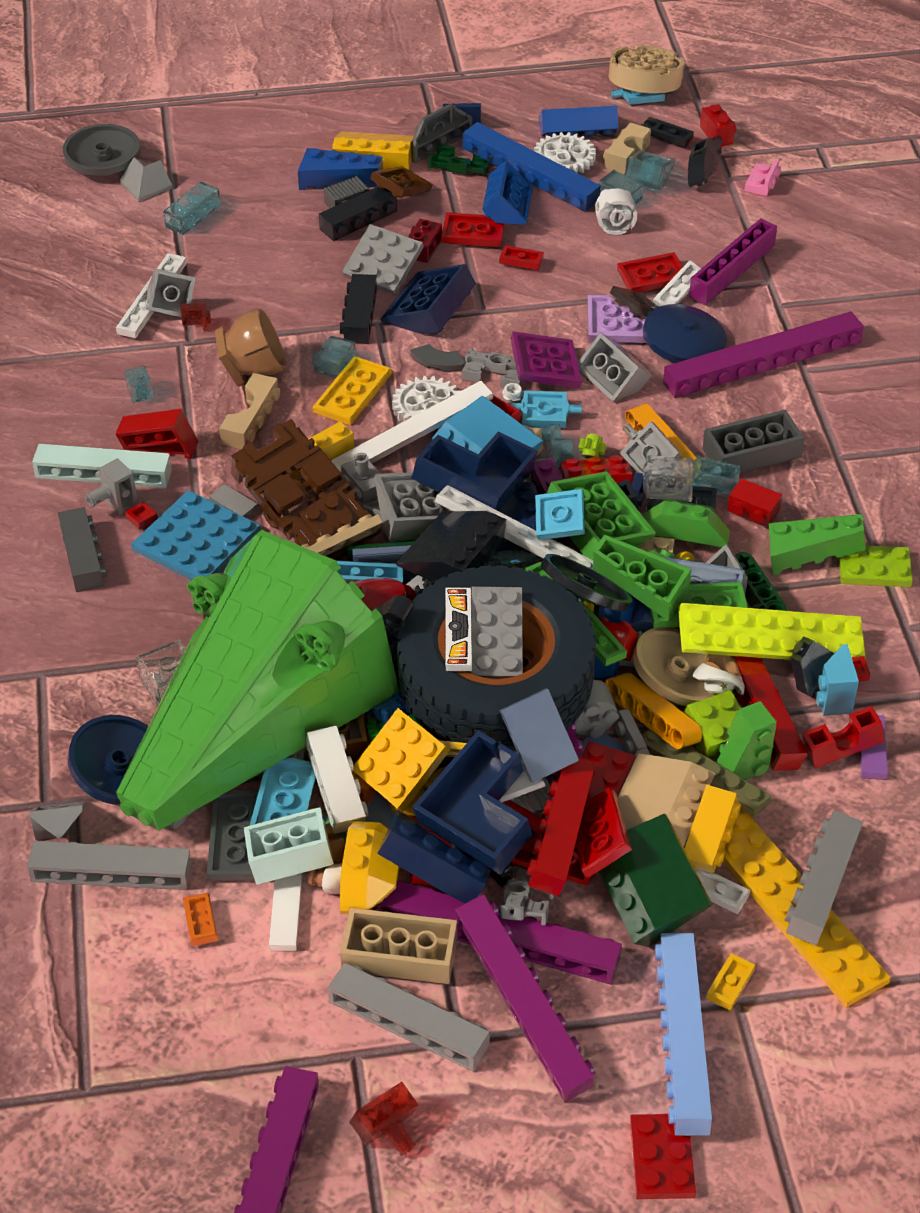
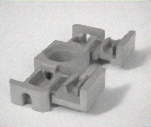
[462,348,521,388]
[500,866,554,925]

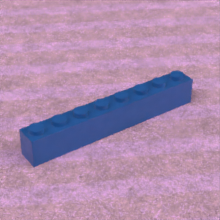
[463,122,601,212]

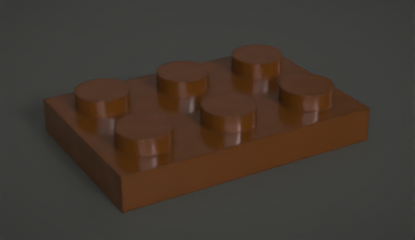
[370,166,433,198]

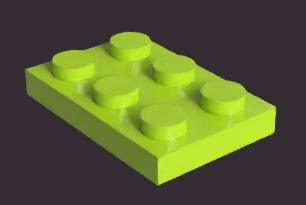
[839,545,912,587]

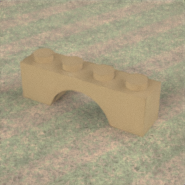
[219,373,280,449]

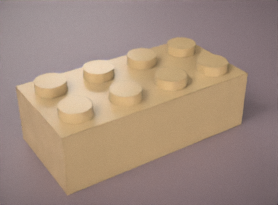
[340,908,457,984]

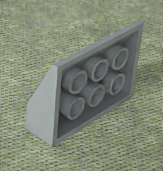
[374,472,452,542]

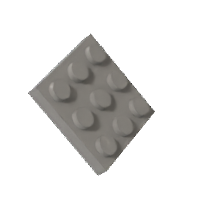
[342,224,424,295]

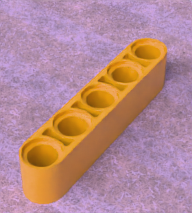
[625,403,702,482]
[605,673,702,749]

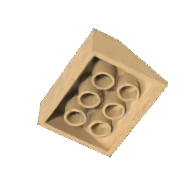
[617,753,715,847]

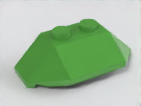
[641,499,730,547]

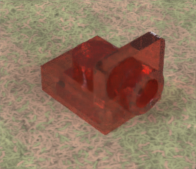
[180,303,211,332]

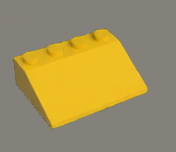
[332,131,414,170]

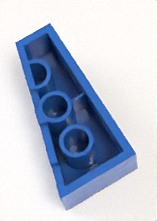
[298,148,383,190]

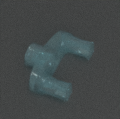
[530,425,574,470]

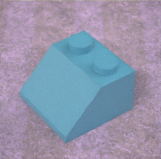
[815,644,859,716]

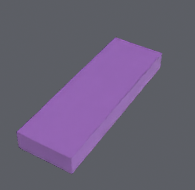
[860,715,888,780]

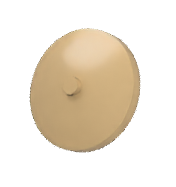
[633,627,718,706]

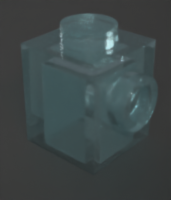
[124,366,154,403]

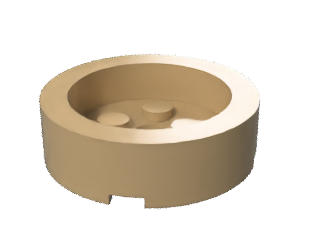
[608,45,685,93]

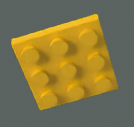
[353,708,450,812]

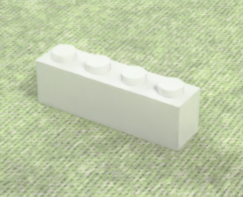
[306,726,368,834]

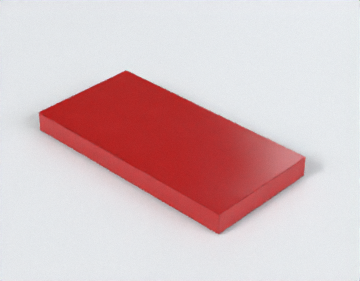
[575,787,632,878]

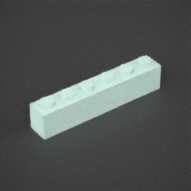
[32,444,172,488]

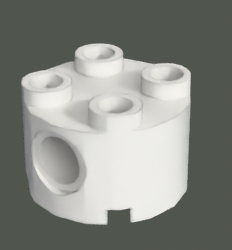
[595,188,637,235]

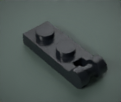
[641,117,694,147]

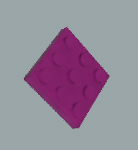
[510,332,582,388]

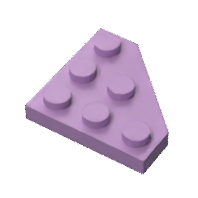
[588,295,646,343]

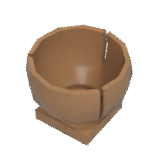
[215,308,286,386]

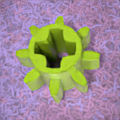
[578,434,606,459]

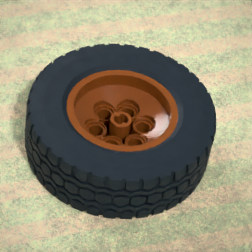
[397,565,596,751]

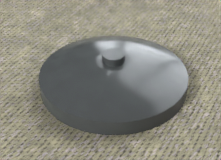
[63,124,141,176]

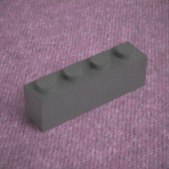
[58,507,106,592]

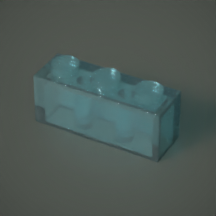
[163,182,221,235]

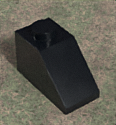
[791,636,834,697]

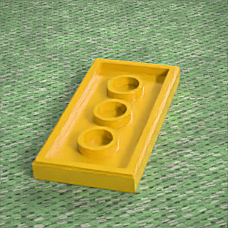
[313,356,392,426]

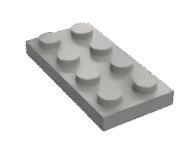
[471,587,523,679]

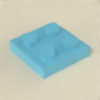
[535,489,585,540]

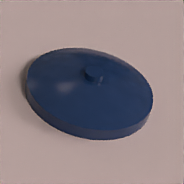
[643,304,727,363]
[67,715,148,805]

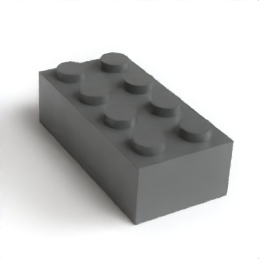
[702,410,804,478]

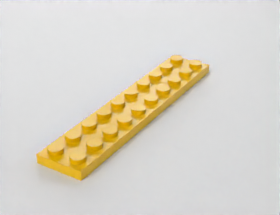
[723,809,891,1008]

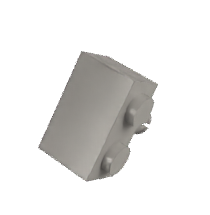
[341,453,380,505]
[85,458,138,515]

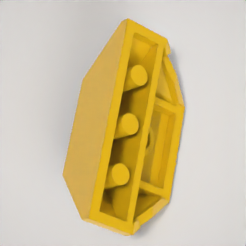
[340,821,399,914]

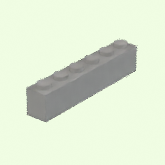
[784,810,863,945]
[27,841,192,890]
[327,963,490,1072]

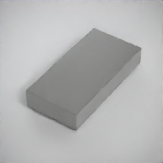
[209,484,258,518]

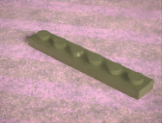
[642,729,771,817]

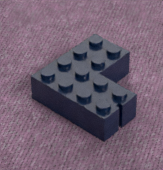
[411,431,538,511]
[412,730,533,874]

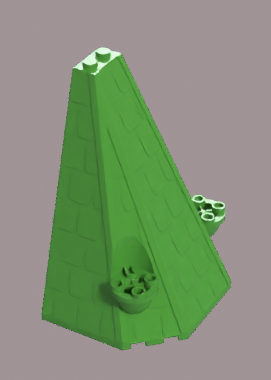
[116,530,399,831]

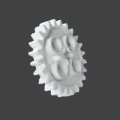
[534,132,596,173]
[392,376,460,429]

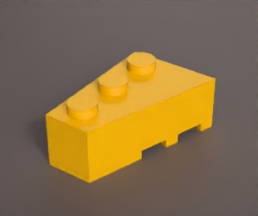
[684,785,741,874]

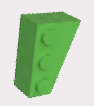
[714,701,777,780]

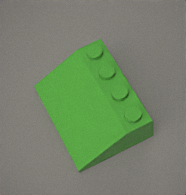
[546,471,656,560]

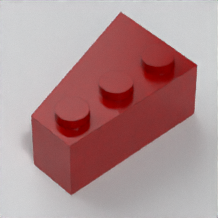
[115,409,198,459]

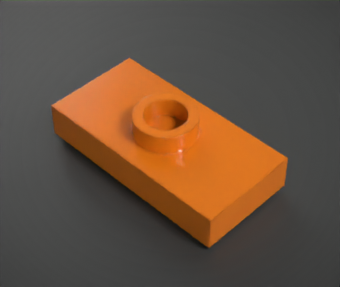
[183,893,218,946]

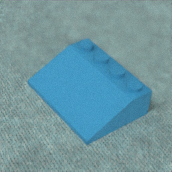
[432,396,544,454]

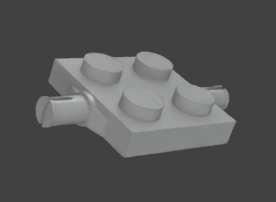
[620,421,682,485]

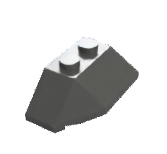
[412,103,472,163]

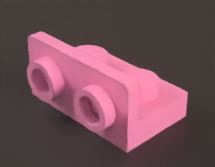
[745,158,781,196]

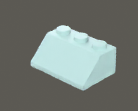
[244,807,334,885]

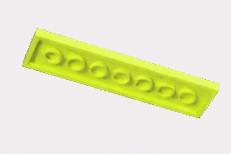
[678,603,866,660]

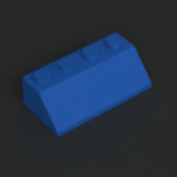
[538,106,619,137]
[482,160,533,225]

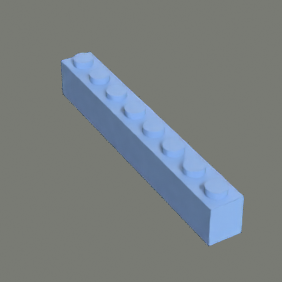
[655,933,712,1135]

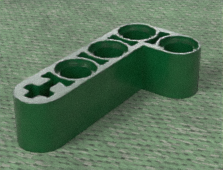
[735,552,787,611]

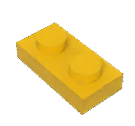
[706,953,756,1011]

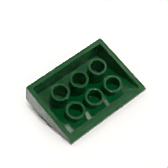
[599,814,713,947]

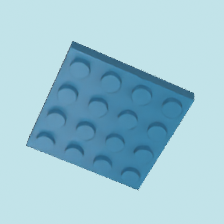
[131,490,261,580]

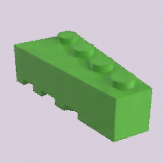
[769,514,866,576]
[593,534,691,621]

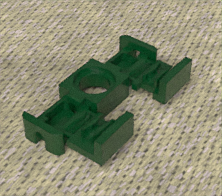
[428,145,489,177]

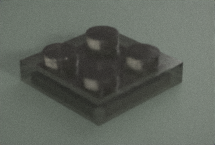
[610,286,659,317]

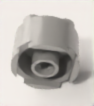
[575,680,619,738]

